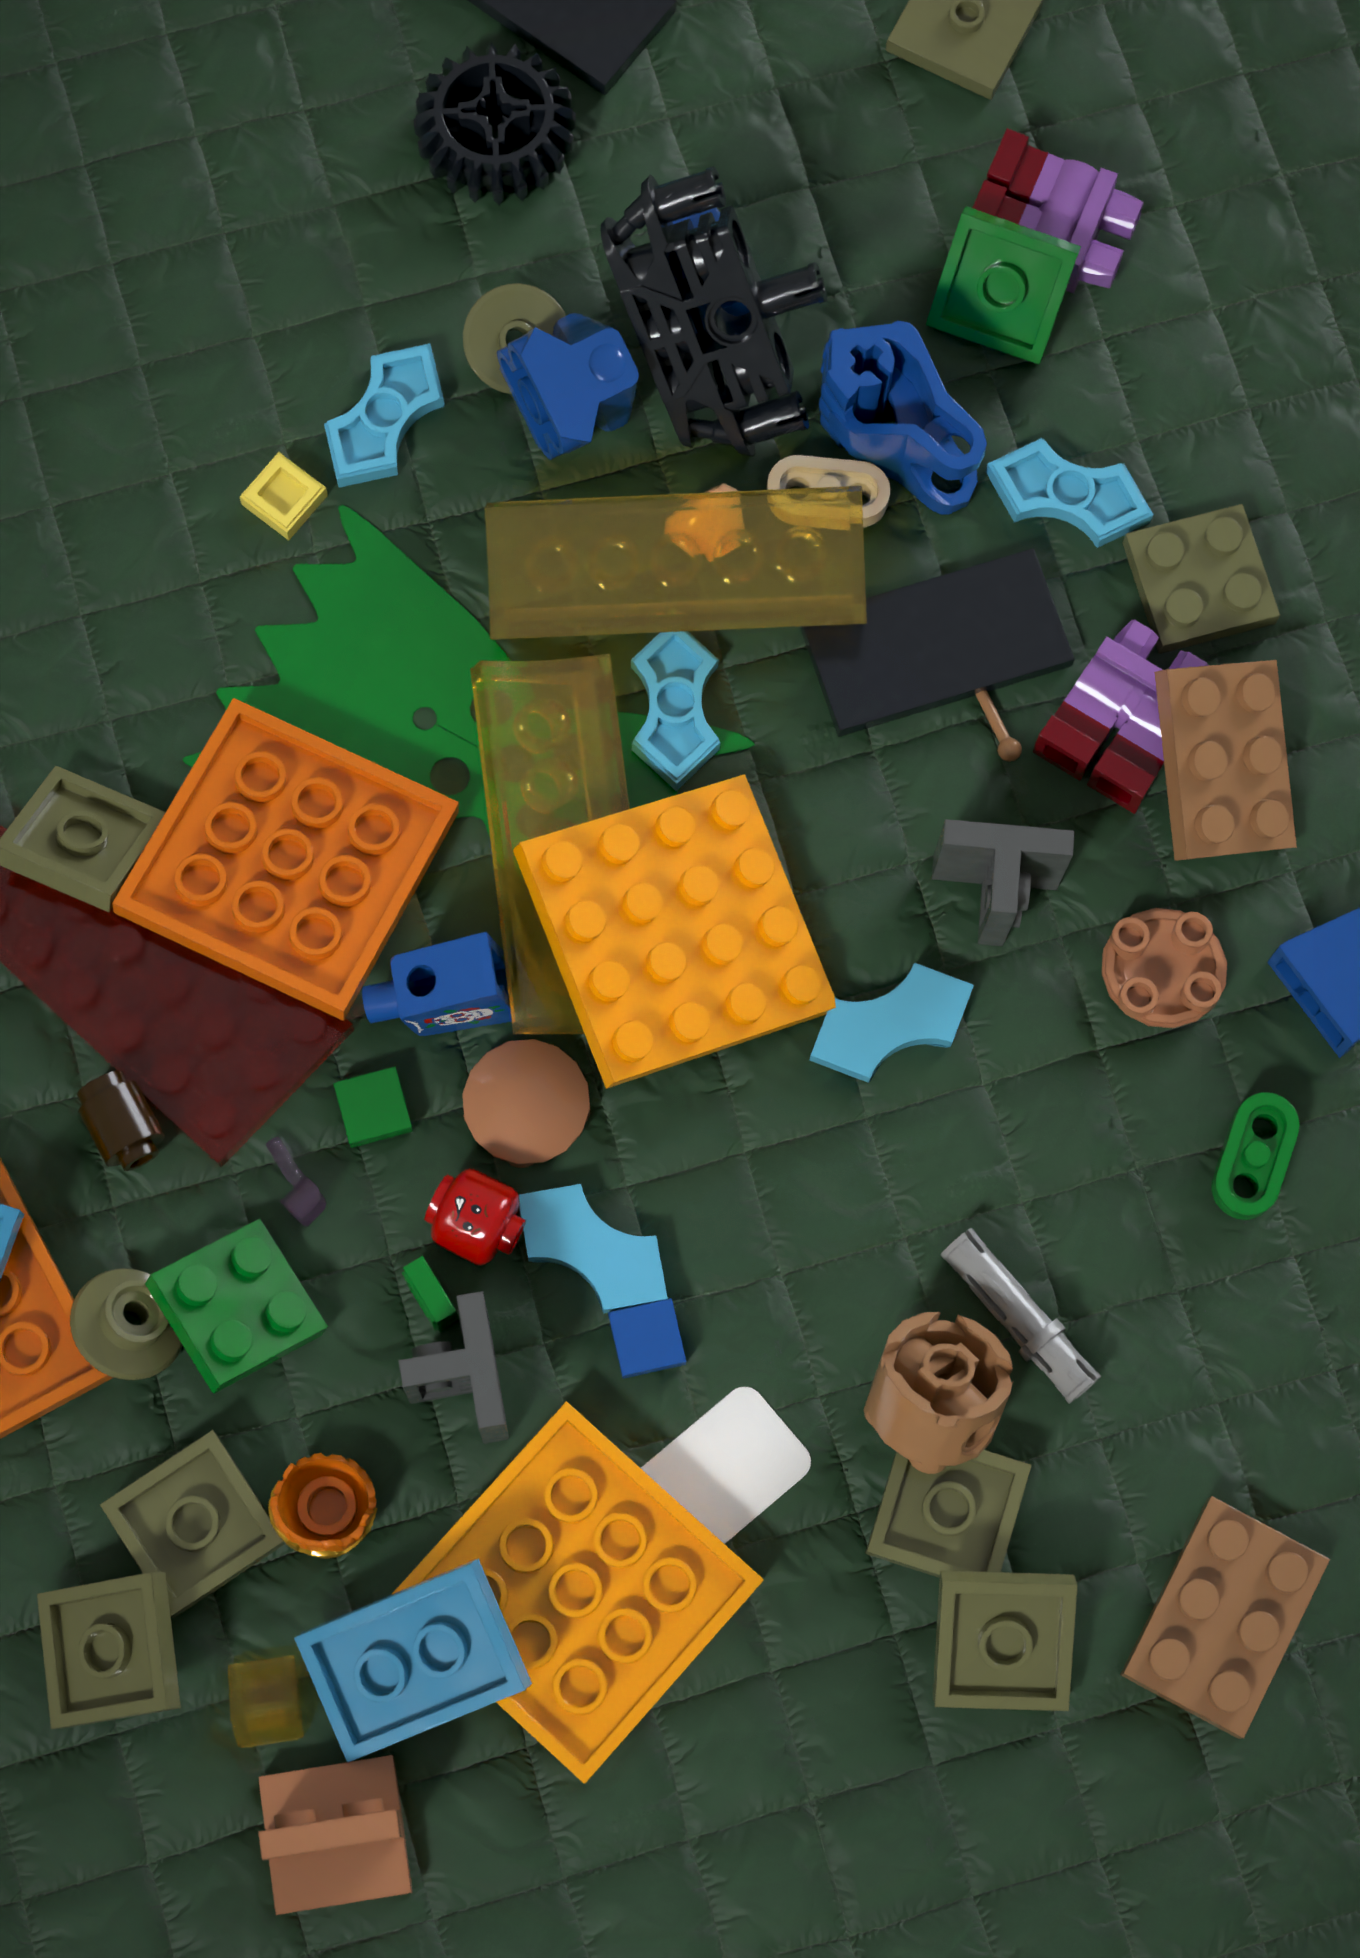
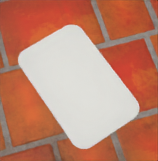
[641,1387,811,1544]

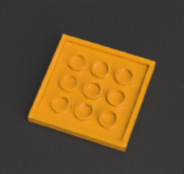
[513,774,836,1089]
[391,1401,764,1784]

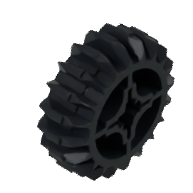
[413,42,576,205]

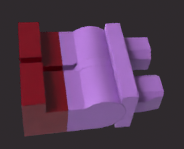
[972,128,1144,293]
[1033,620,1209,814]

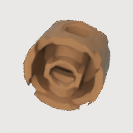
[864,1312,1013,1474]

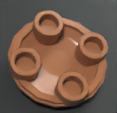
[1101,908,1227,1029]
[462,1039,590,1168]

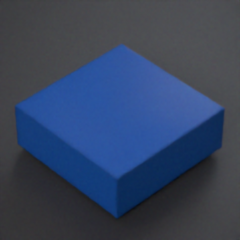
[608,1298,686,1379]

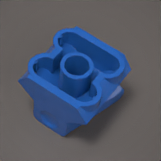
[497,313,639,460]

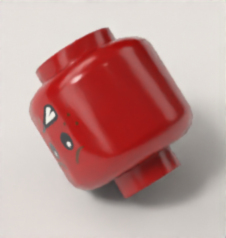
[424,1168,526,1265]

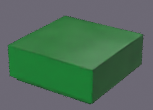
[333,1066,413,1148]
[402,1255,459,1332]

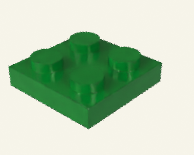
[925,206,1081,365]
[145,1219,328,1394]

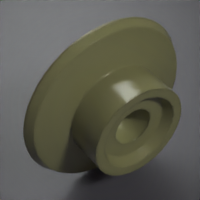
[463,283,566,394]
[70,1268,183,1380]

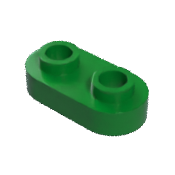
[1211,1092,1300,1220]

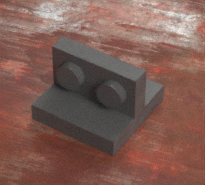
[932,819,1074,947]
[398,1291,509,1444]

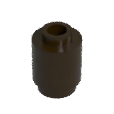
[77,1070,165,1171]

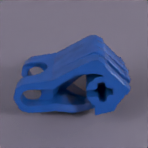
[819,321,987,515]

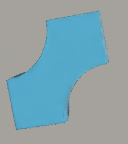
[324,343,444,488]
[986,438,1153,548]
[631,619,720,791]
[809,963,974,1083]
[519,1184,668,1314]

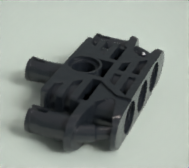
[600,166,827,457]

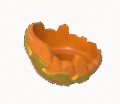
[268,1453,377,1559]

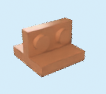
[258,1755,413,1915]

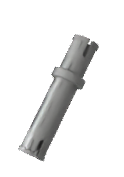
[940,1228,1101,1404]

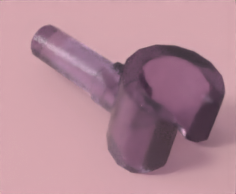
[266,1137,326,1227]

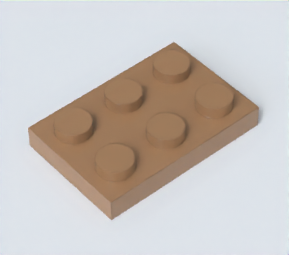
[1154,660,1297,861]
[1120,1496,1330,1739]

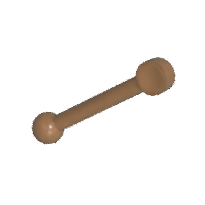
[976,690,1022,762]

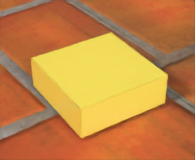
[240,452,328,540]

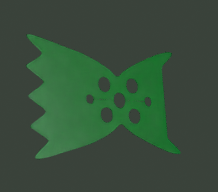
[183,505,754,892]

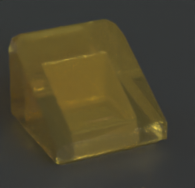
[228,1655,304,1748]

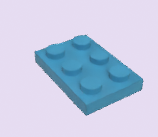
[294,1558,532,1763]

